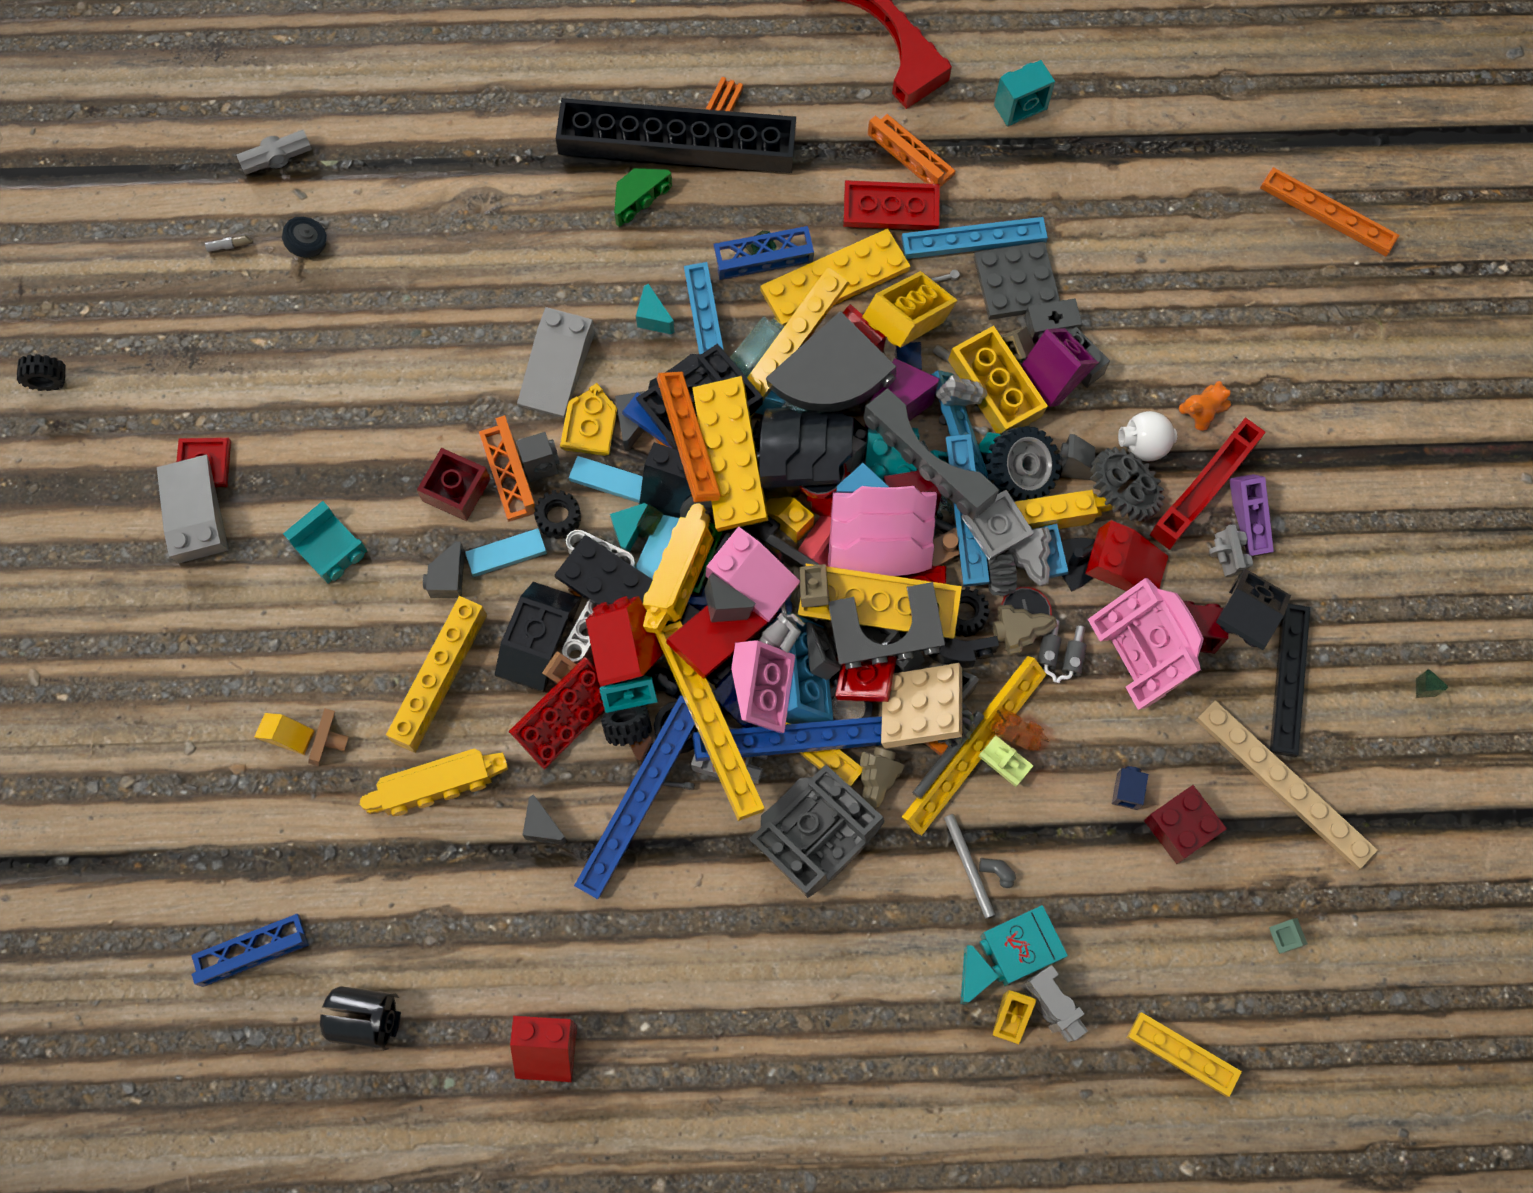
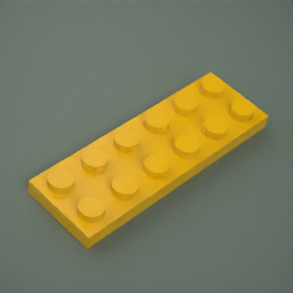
[760,229,911,329]
[692,376,768,532]
[798,563,962,639]

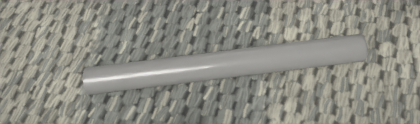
[944,814,995,919]

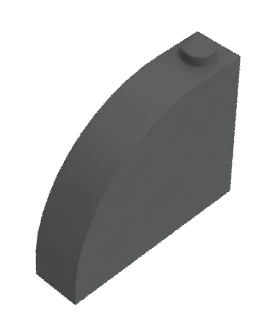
[766,311,897,412]

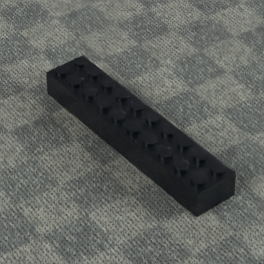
[555,98,796,173]

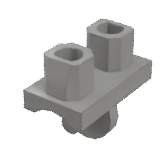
[1209,525,1253,577]

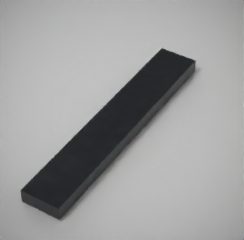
[1270,603,1311,757]

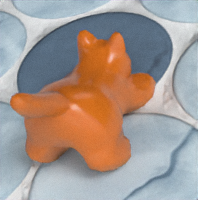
[1179,381,1231,431]

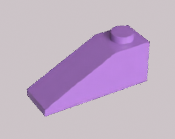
[1229,474,1274,556]

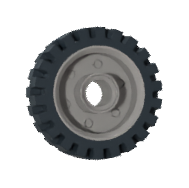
[986,426,1061,502]

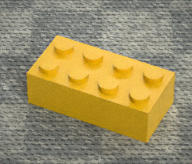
[862,271,958,348]
[948,326,1048,434]

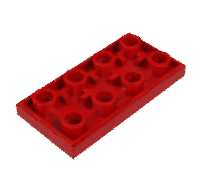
[666,605,778,679]
[508,657,605,770]

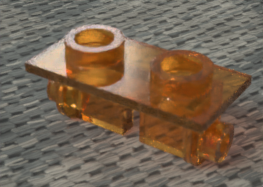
[992,710,1049,751]

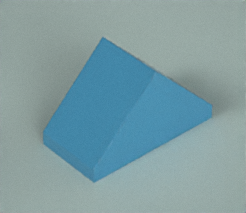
[836,463,889,493]

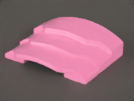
[828,486,937,576]
[1088,578,1204,710]

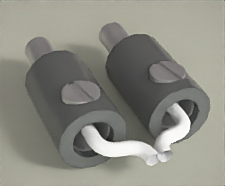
[1037,620,1087,683]

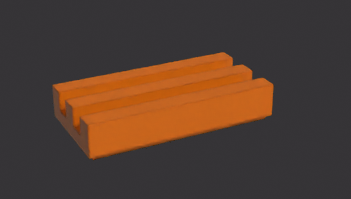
[706,77,743,111]

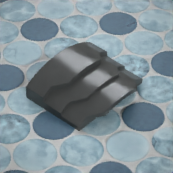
[749,765,884,898]

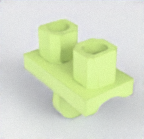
[978,735,1033,787]

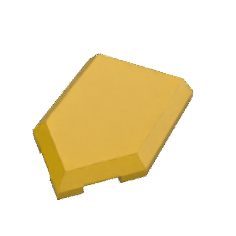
[560,383,617,456]

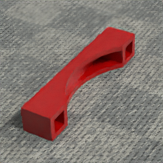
[1150,417,1266,550]

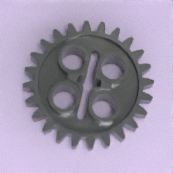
[1089,447,1165,522]

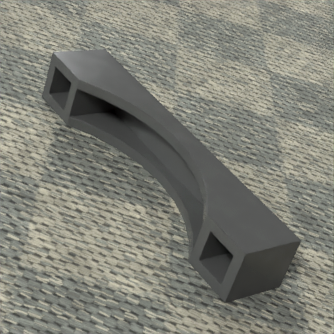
[864,388,999,520]

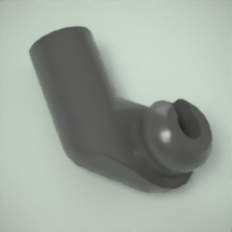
[979,858,1016,888]

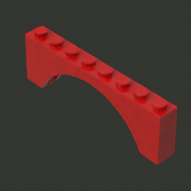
[807,0,952,109]

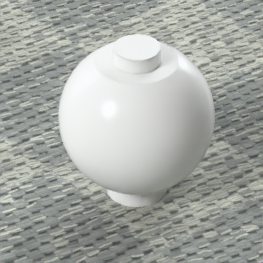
[1118,411,1177,461]

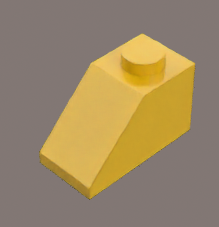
[765,497,814,543]

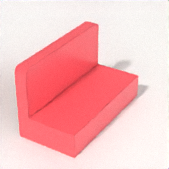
[798,516,831,567]

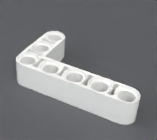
[562,530,635,664]

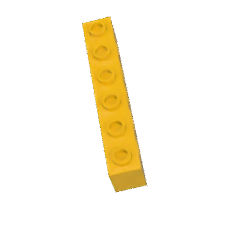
[386,596,487,753]

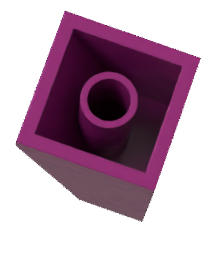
[1021,328,1098,407]
[865,358,940,429]

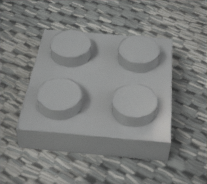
[961,490,1034,560]

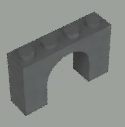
[829,582,945,670]

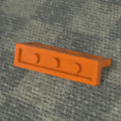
[868,114,956,187]
[479,415,535,522]

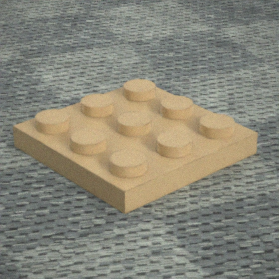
[881,663,962,748]

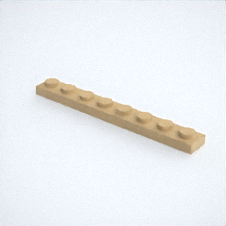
[1195,700,1377,870]

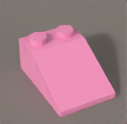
[705,527,800,622]
[731,640,795,733]

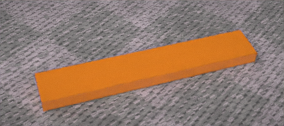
[1260,167,1400,257]
[657,372,721,502]

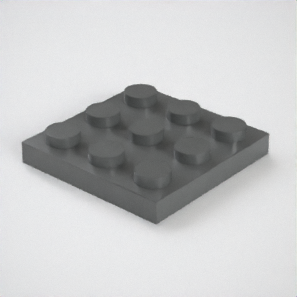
[974,241,1060,320]

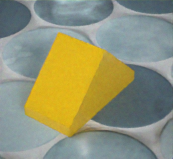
[254,713,314,755]
[992,990,1036,1044]

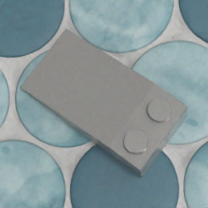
[517,307,595,418]
[157,455,229,563]

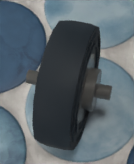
[282,216,327,258]

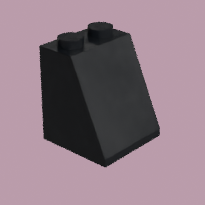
[639,442,692,518]

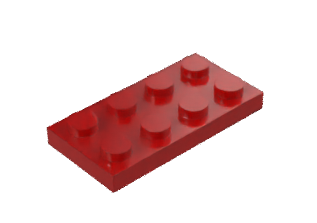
[843,180,940,230]

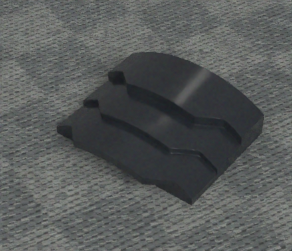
[636,343,763,450]
[760,407,854,488]

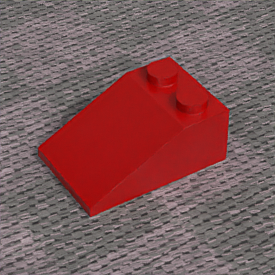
[1085,520,1168,591]

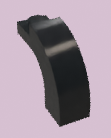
[928,636,999,668]

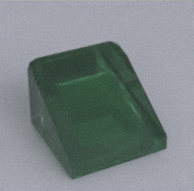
[637,505,663,537]

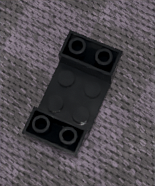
[1216,569,1291,650]
[494,582,582,693]

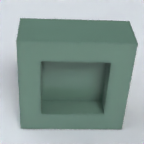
[1269,918,1308,954]

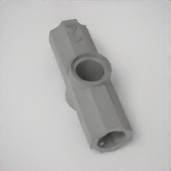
[237,130,312,175]

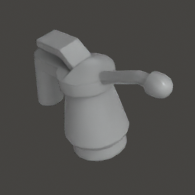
[759,603,804,653]

